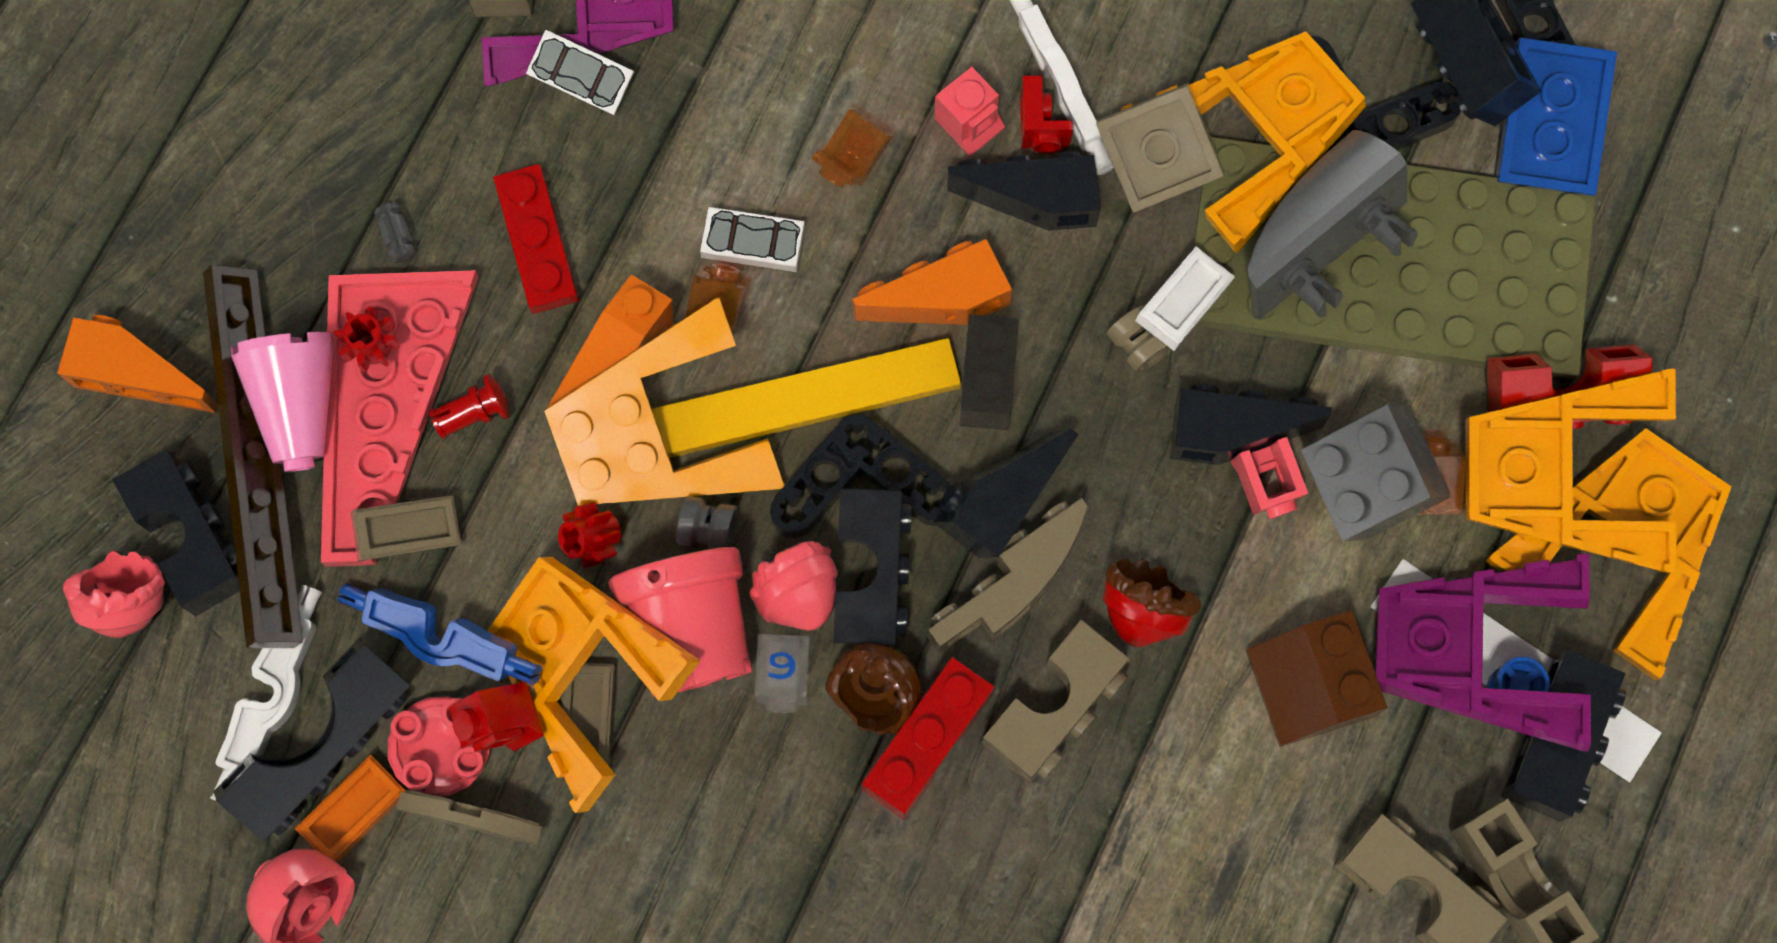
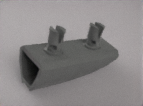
[1247,130,1418,319]

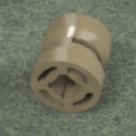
[1106,305,1172,374]

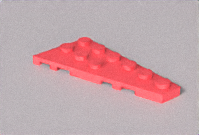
[321,270,479,567]

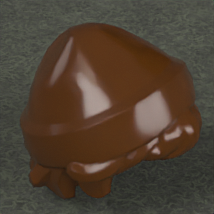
[825,643,921,736]

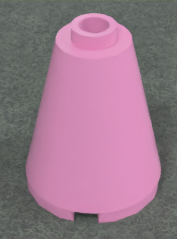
[230,332,334,472]

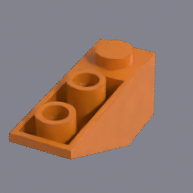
[852,239,1012,325]

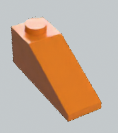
[547,274,673,408]
[57,315,218,413]

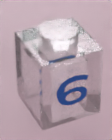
[754,634,812,713]

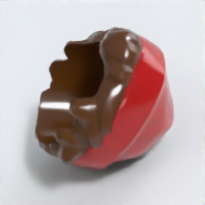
[1102,559,1201,647]

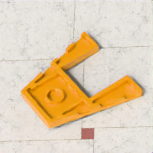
[1121,31,1366,253]
[544,297,784,506]
[1465,369,1677,573]
[1485,428,1732,681]
[487,557,700,813]

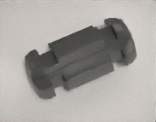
[374,202,416,263]

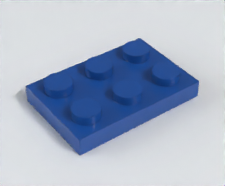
[1496,37,1617,196]

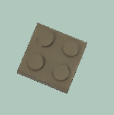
[1096,83,1225,213]

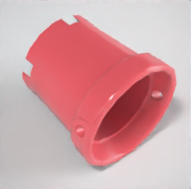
[608,547,753,697]

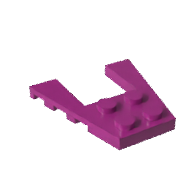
[481,0,674,87]
[1376,554,1591,752]

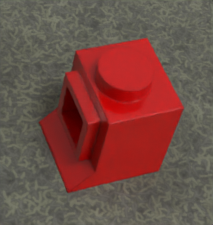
[449,682,544,752]

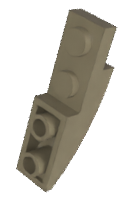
[928,498,1088,655]

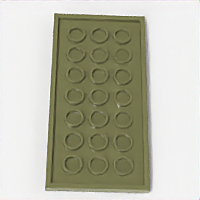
[1193,137,1595,381]

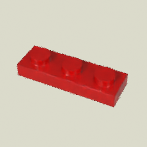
[493,164,579,315]

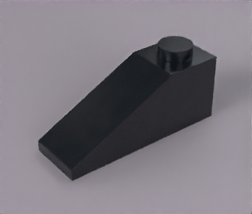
[934,428,1079,558]

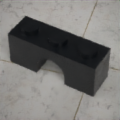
[112,449,240,617]
[833,489,912,646]

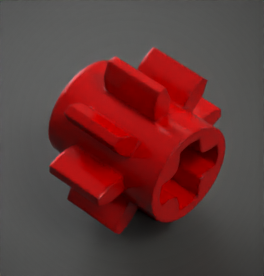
[334,306,401,372]
[558,502,621,568]

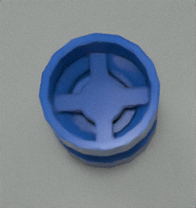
[1486,657,1550,692]

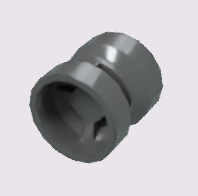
[676,495,737,549]

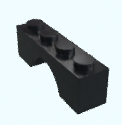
[213,638,410,842]

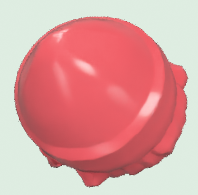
[749,541,838,631]
[63,550,165,638]

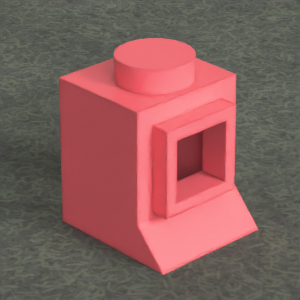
[935,66,1006,156]
[1230,437,1309,520]

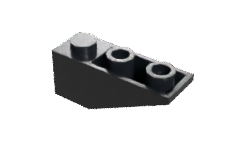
[947,151,1100,231]
[1169,384,1332,465]

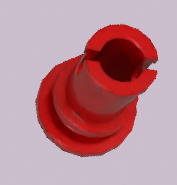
[429,373,511,439]

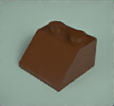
[1246,610,1388,747]

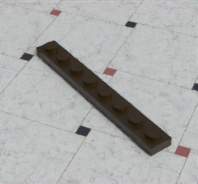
[203,265,303,648]

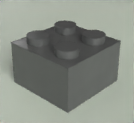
[1301,404,1452,541]

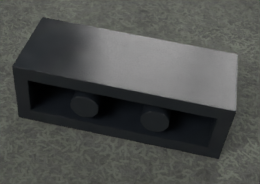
[1411,0,1541,126]
[1501,649,1626,822]

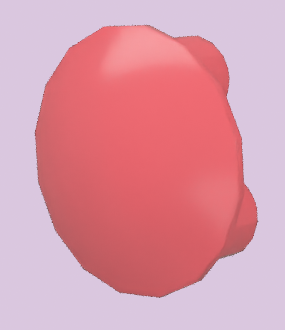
[388,696,490,797]

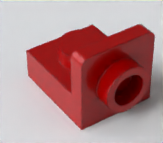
[1019,76,1073,154]

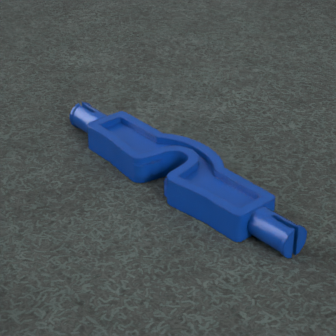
[338,583,542,686]

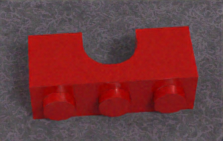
[1487,344,1652,429]
[862,657,994,821]

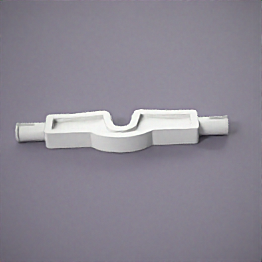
[1010,0,1114,175]
[210,585,322,801]

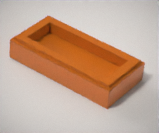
[294,754,406,862]

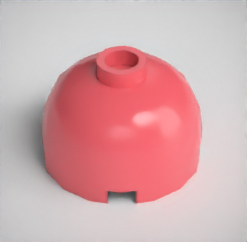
[246,848,355,943]

